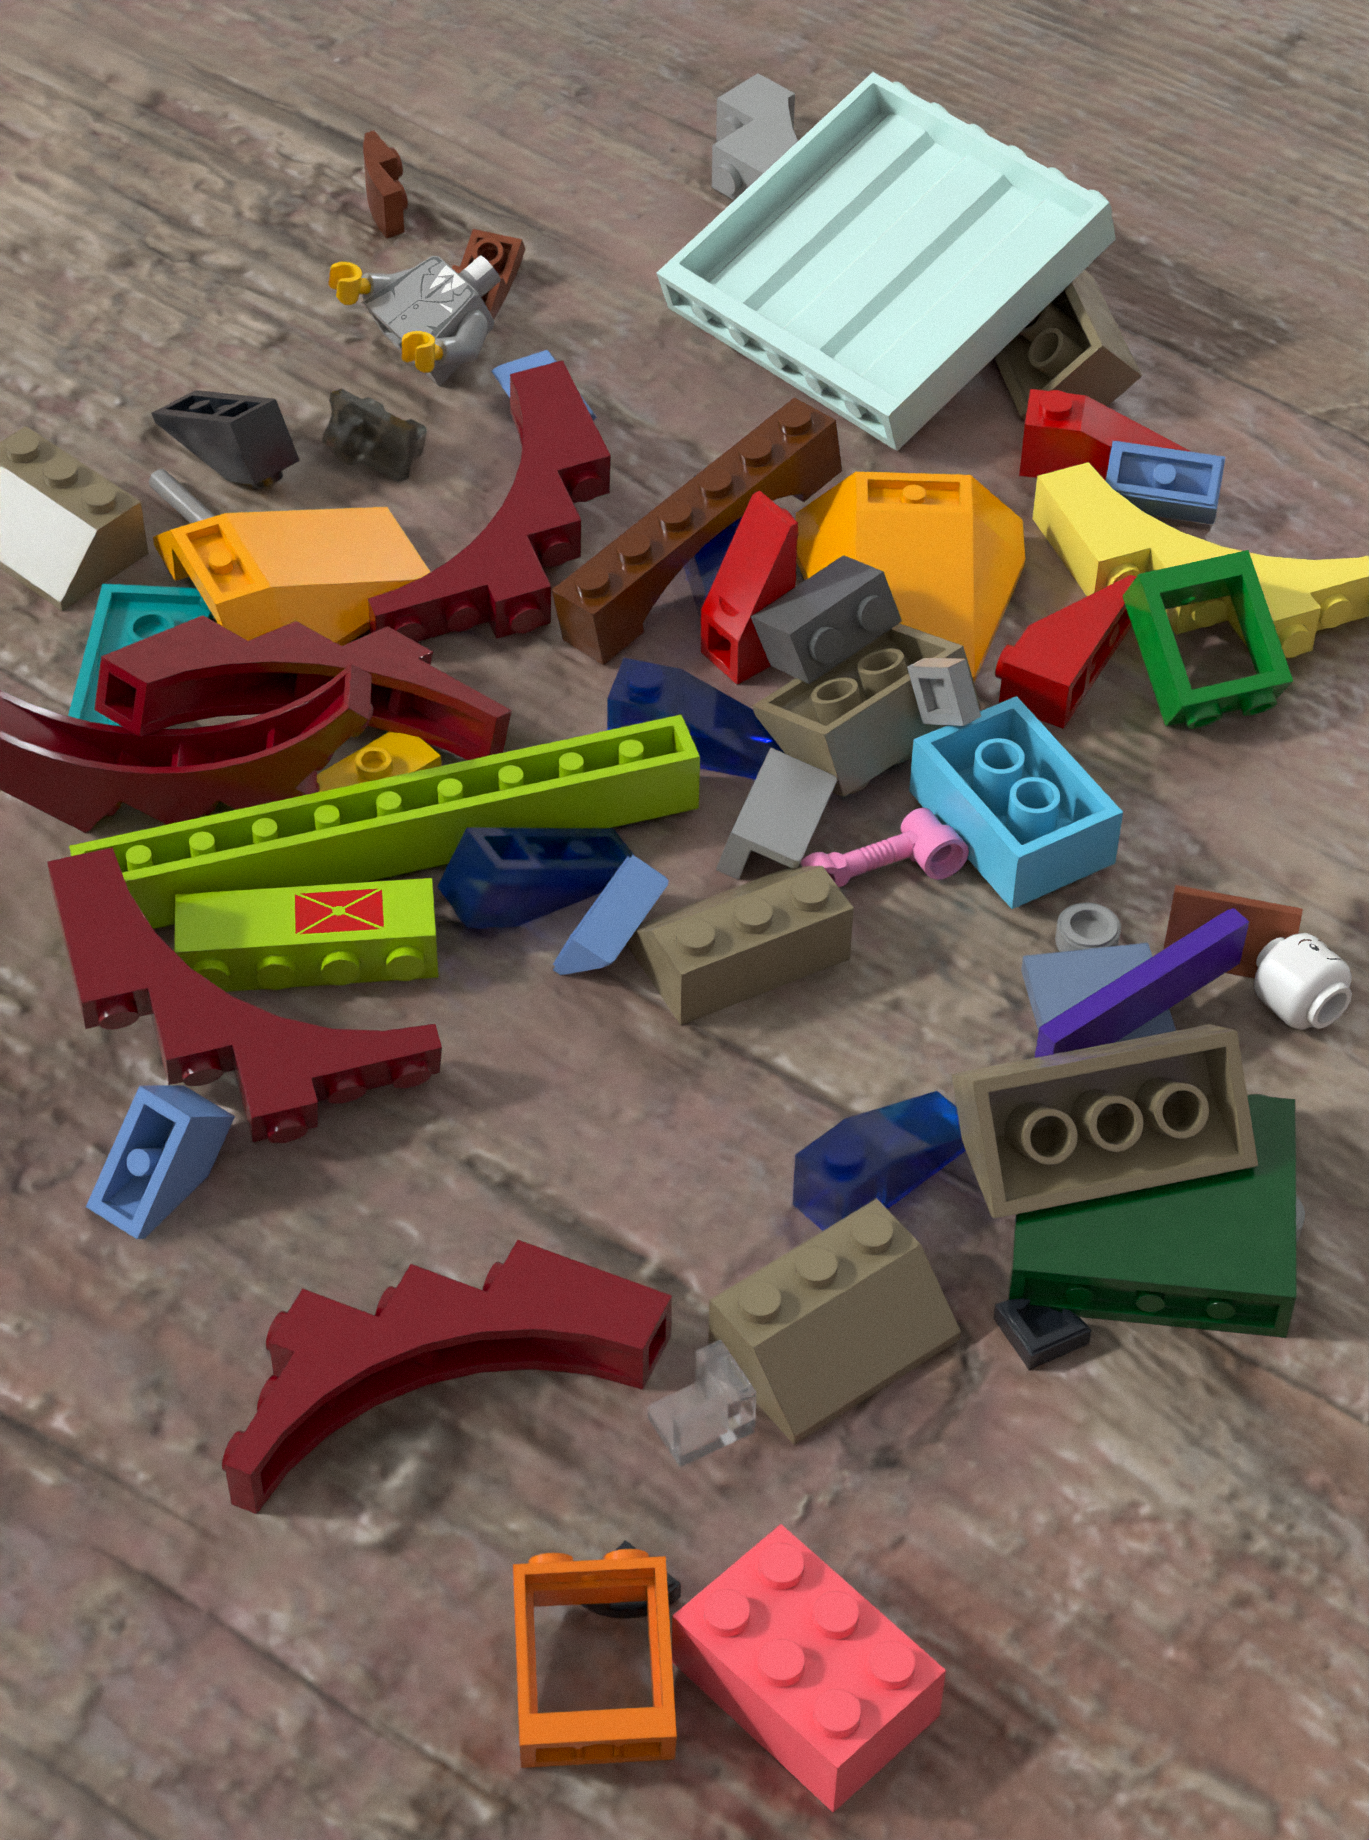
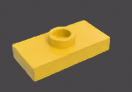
[317,731,442,792]

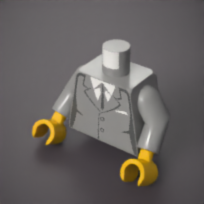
[328,256,501,386]

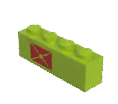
[175,878,439,992]

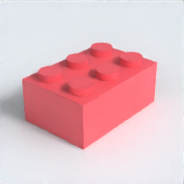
[672,1524,946,1813]

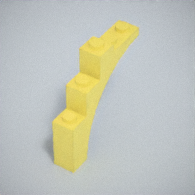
[1032,462,1369,658]

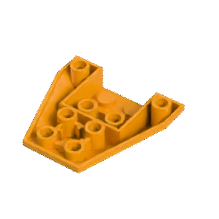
[795,471,1025,683]
[153,507,430,646]

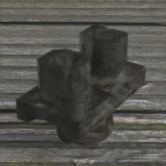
[322,388,427,482]

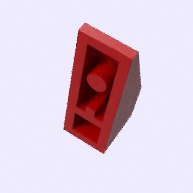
[1019,389,1191,481]
[995,575,1136,729]

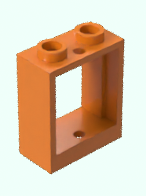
[513,1549,677,1768]

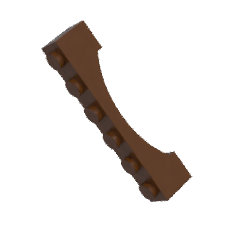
[552,397,842,665]

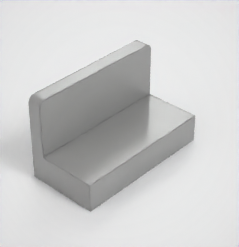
[716,748,837,880]

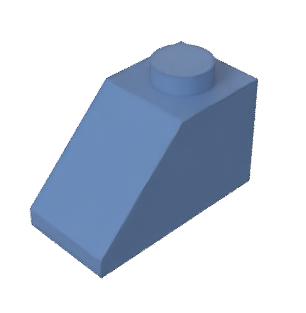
[86,1085,235,1239]

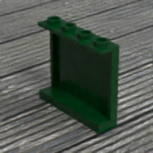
[1008,1094,1297,1338]

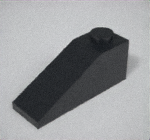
[151,390,300,488]

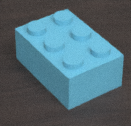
[909,696,1123,909]

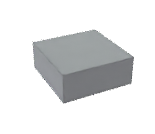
[907,658,981,726]

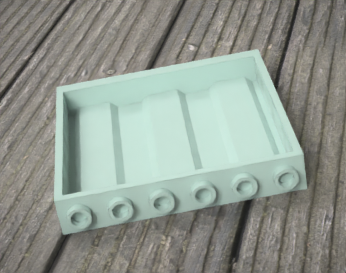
[657,72,1116,451]

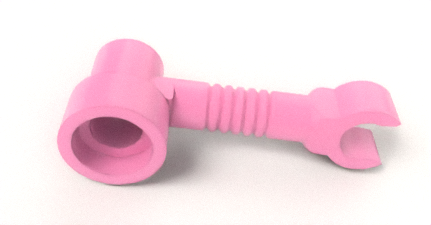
[800,808,969,887]

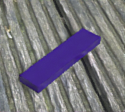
[1035,908,1249,1058]

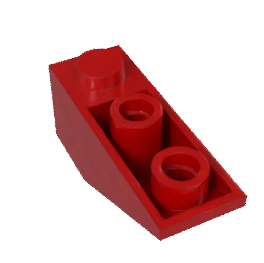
[701,491,799,685]

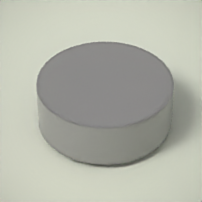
[1055,902,1121,952]

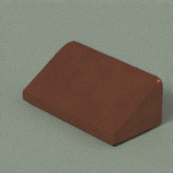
[1163,885,1303,979]

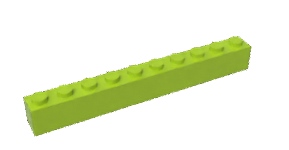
[69,715,700,929]

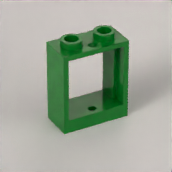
[1122,550,1293,729]

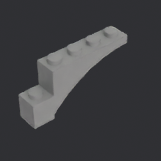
[712,73,798,200]

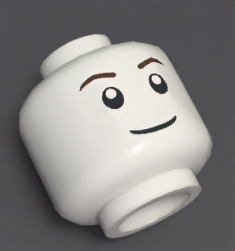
[1254,933,1352,1030]

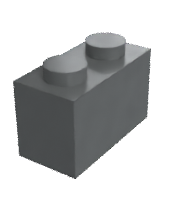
[751,555,902,684]

